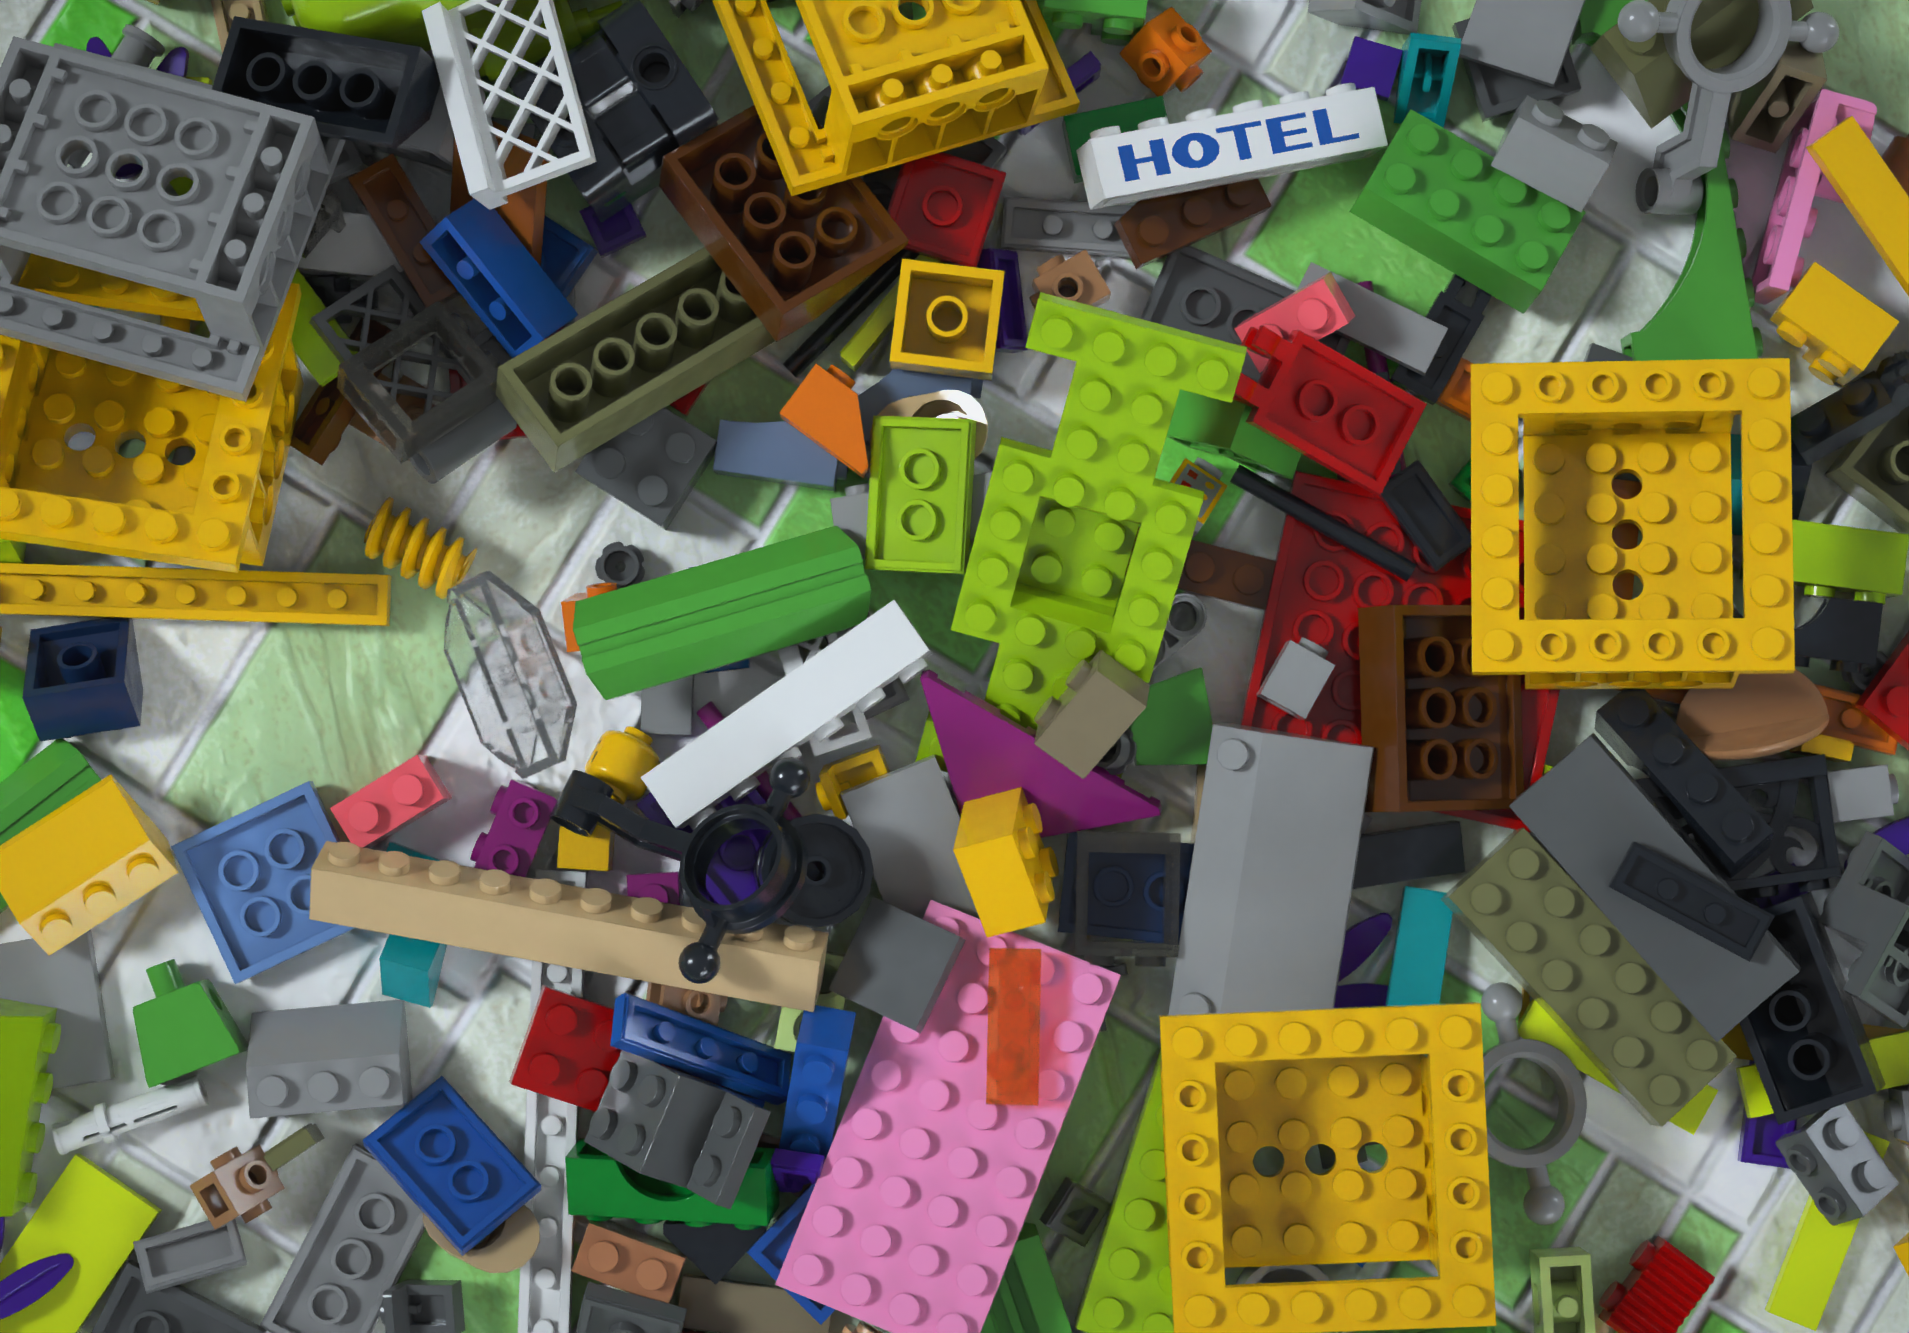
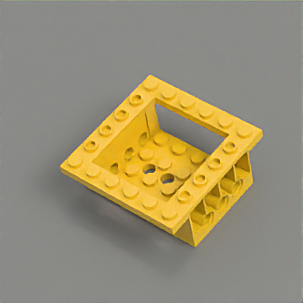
[712,0,1080,196]
[0,253,304,573]
[1471,358,1795,689]
[1159,1002,1496,1333]

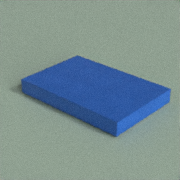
[363,1076,541,1256]

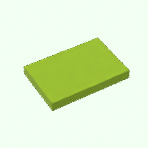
[864,415,977,574]

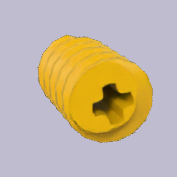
[364,497,478,599]

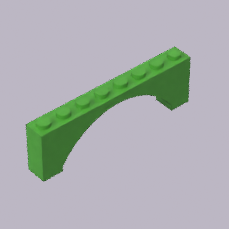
[1572,0,1763,361]

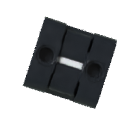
[509,0,719,222]

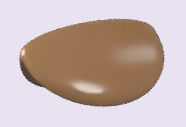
[1676,669,1829,761]

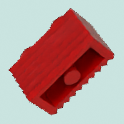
[1598,1236,1715,1333]

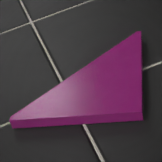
[920,670,1162,838]

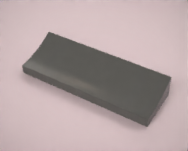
[1509,733,1801,1042]

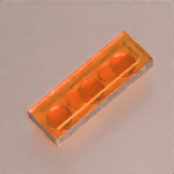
[986,948,1042,1106]

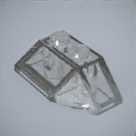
[444,571,577,779]

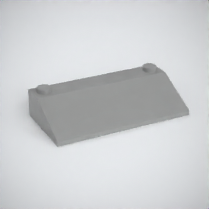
[1168,722,1375,1015]

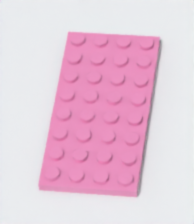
[775,900,1121,1333]

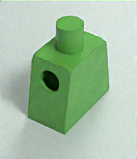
[1129,668,1213,766]
[133,959,248,1088]

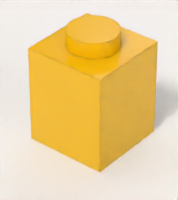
[557,825,615,871]

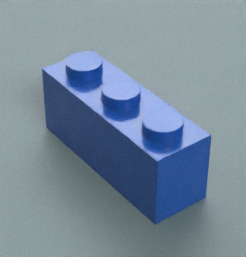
[419,199,579,358]
[779,1005,856,1159]

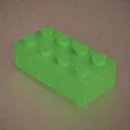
[1349,109,1586,314]

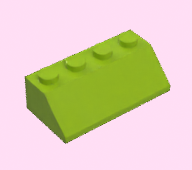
[0,998,61,1217]

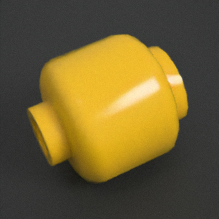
[584,726,660,805]

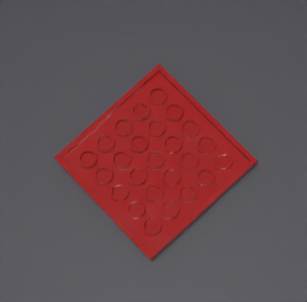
[1240,471,1560,833]

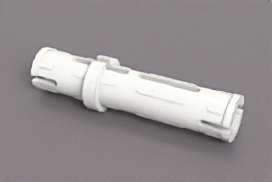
[51,1074,209,1155]

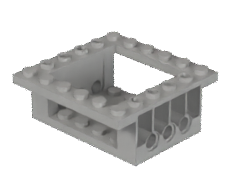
[0,36,346,402]

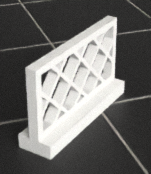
[422,0,597,210]

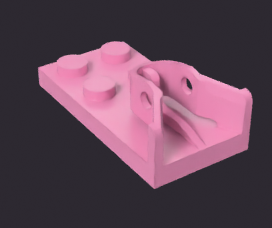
[1751,88,1877,305]

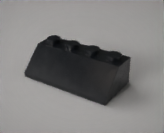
[212,16,440,149]
[1740,891,1886,1125]

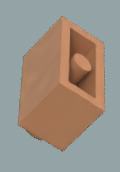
[571,1220,687,1304]

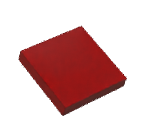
[887,152,1007,268]

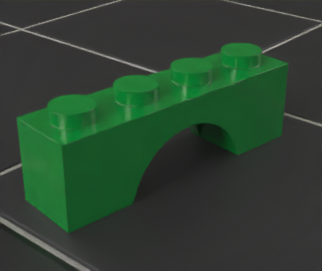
[565,1138,780,1230]

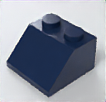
[22,618,143,741]

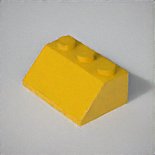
[0,774,178,956]

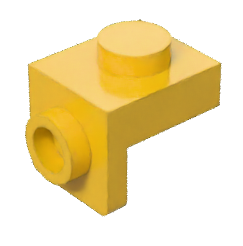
[815,744,890,820]

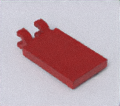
[1233,326,1427,495]

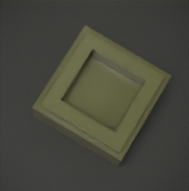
[263,1123,324,1171]

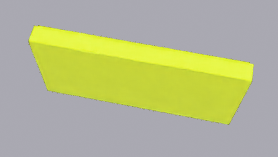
[0,1153,162,1333]

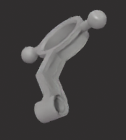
[1618,0,1839,216]
[1318,982,1587,1225]

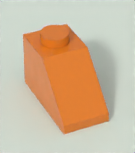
[779,364,869,479]

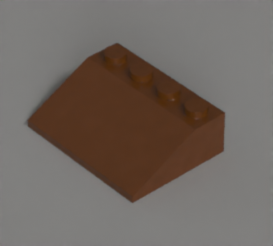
[659,105,909,342]
[1358,605,1524,812]

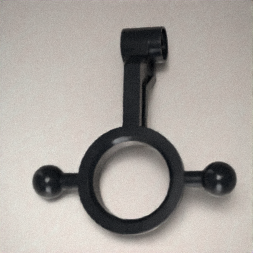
[549,757,810,984]

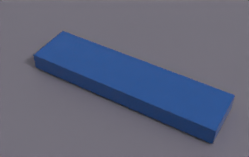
[610,993,792,1106]

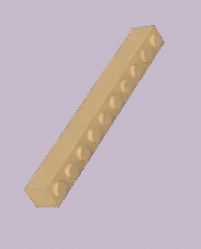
[309,841,829,1012]

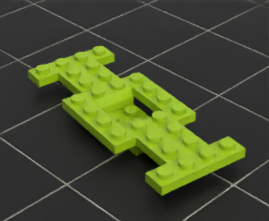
[915,292,1247,778]

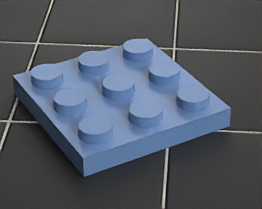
[171,781,355,984]

